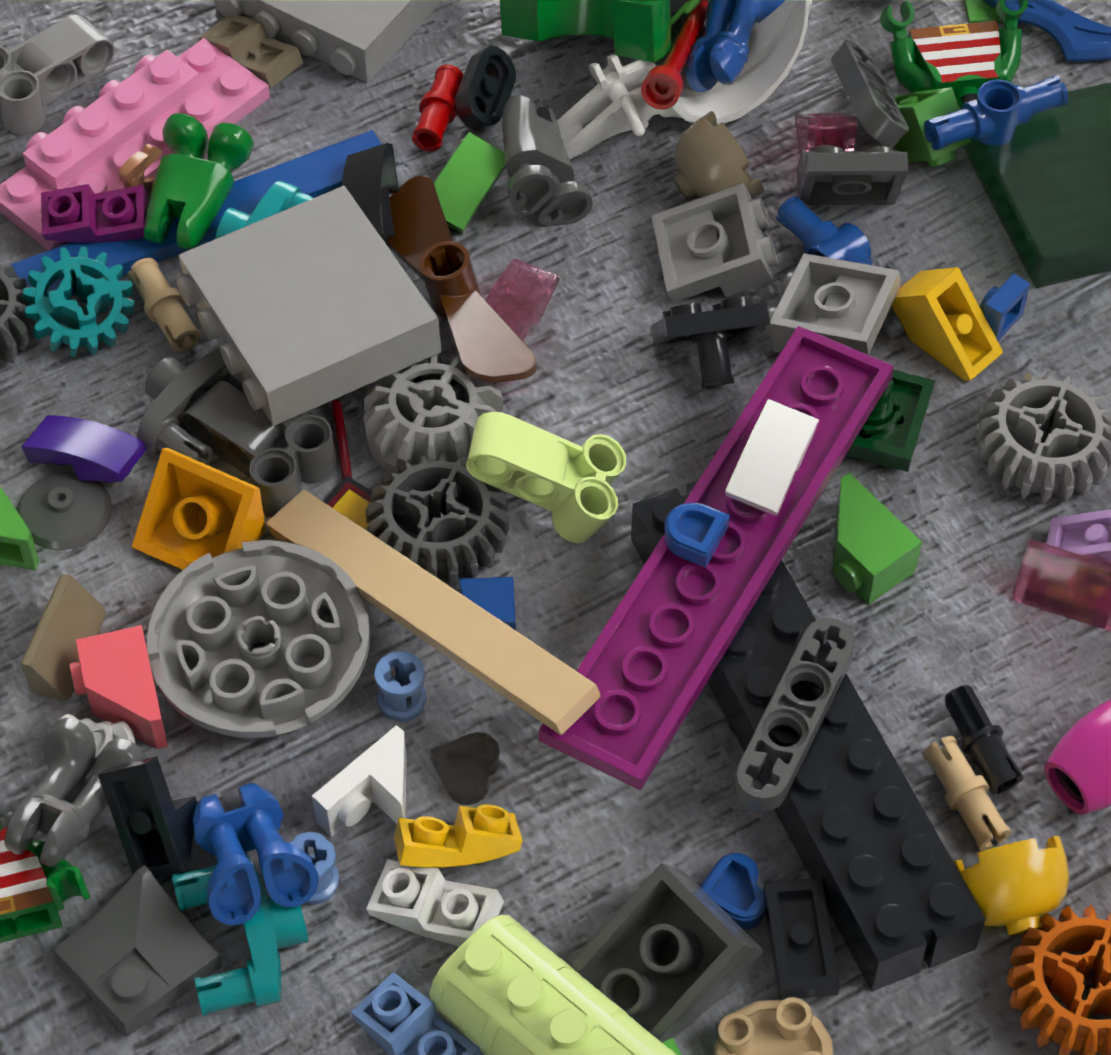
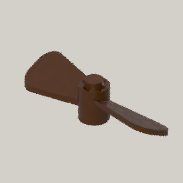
[383,175,537,383]

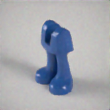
[193,783,319,925]

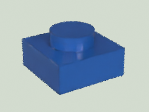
[979,273,1031,341]

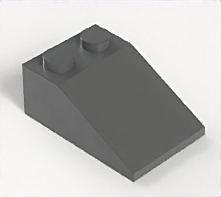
[570,863,764,1043]

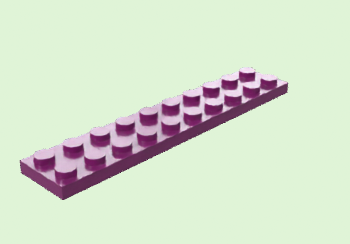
[538,326,894,791]

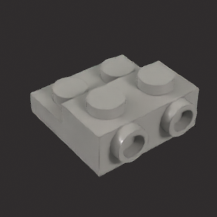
[652,183,779,303]
[765,253,901,355]

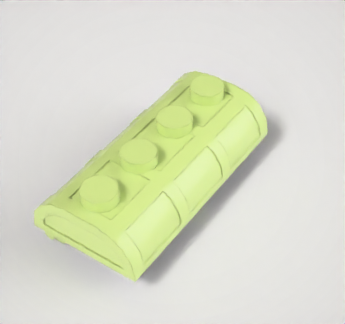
[429,915,677,1055]

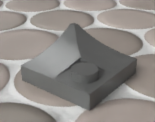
[53,865,221,1037]

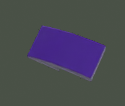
[21,415,147,483]

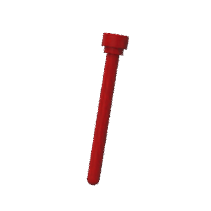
[641,0,709,110]

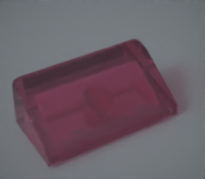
[1012,540,1111,631]

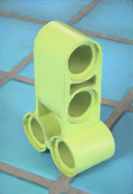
[466,412,626,544]

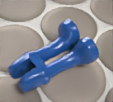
[686,0,785,93]

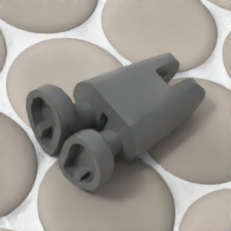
[502,95,593,226]

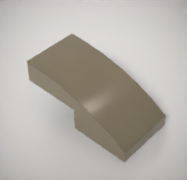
[199,15,303,89]

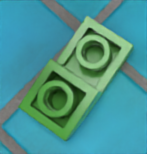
[434,132,506,235]

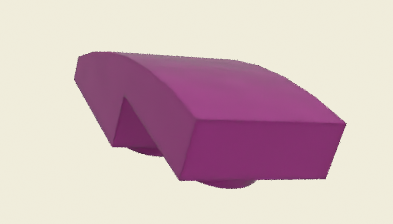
[41,184,149,243]

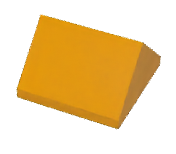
[131,448,266,570]

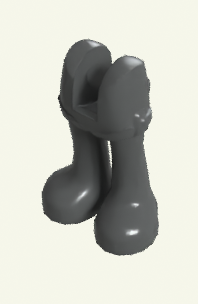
[4,718,147,867]

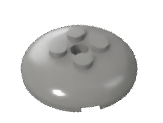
[147,540,370,739]

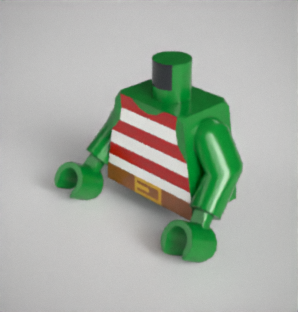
[880,0,1028,110]
[0,819,90,943]

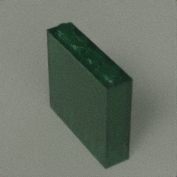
[962,82,1111,289]

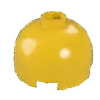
[953,836,1070,936]

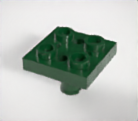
[846,369,935,472]

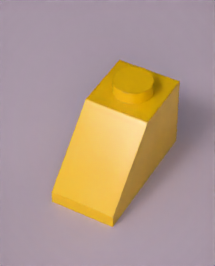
[891,267,1003,381]

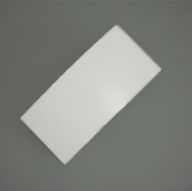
[725,399,819,516]
[366,860,504,947]

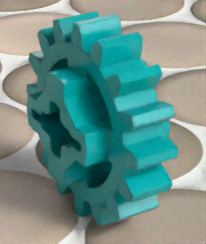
[23,246,135,357]

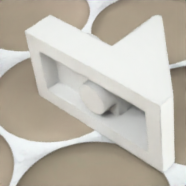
[312,725,407,837]

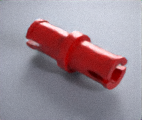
[412,64,464,152]

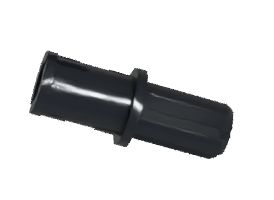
[945,685,1024,794]

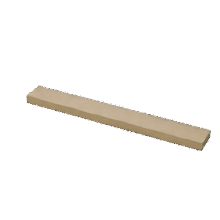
[266,489,601,735]

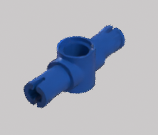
[924,75,1068,151]
[776,195,892,310]

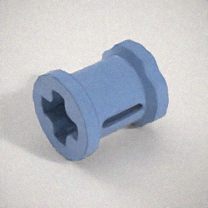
[374,651,427,722]
[290,832,339,905]

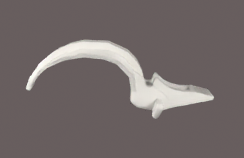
[557,0,812,159]

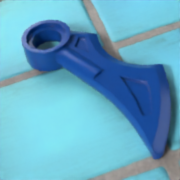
[983,0,1111,62]

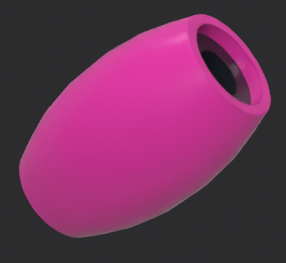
[1044,699,1111,815]

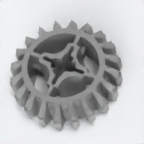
[975,371,1111,504]

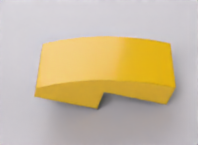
[394,804,523,868]

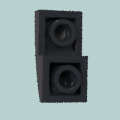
[342,143,399,240]

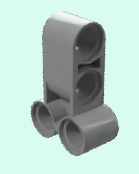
[0,15,115,135]

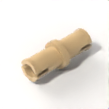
[127,258,201,353]
[922,736,1012,851]

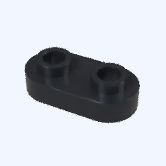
[455,46,516,131]

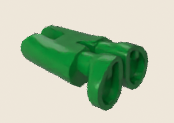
[144,113,254,250]

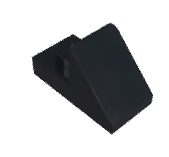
[98,756,197,878]

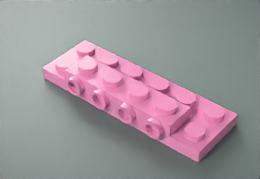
[0,38,270,250]

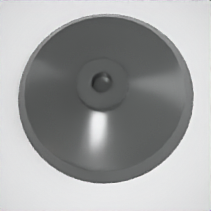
[17,472,112,550]

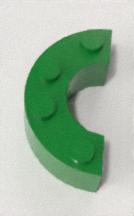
[500,0,671,62]

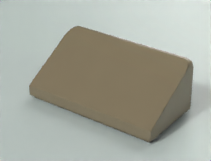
[21,573,106,700]

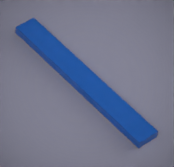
[11,130,382,297]

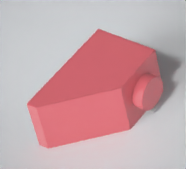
[69,625,168,749]

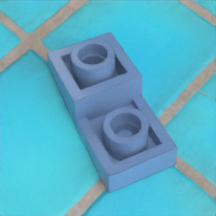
[351,972,482,1055]

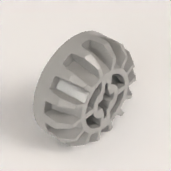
[363,353,503,474]

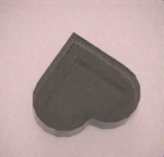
[430,732,500,805]

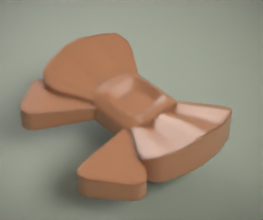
[118,144,162,198]

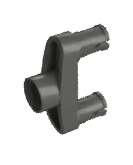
[137,348,244,465]

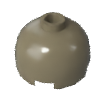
[672,111,764,202]

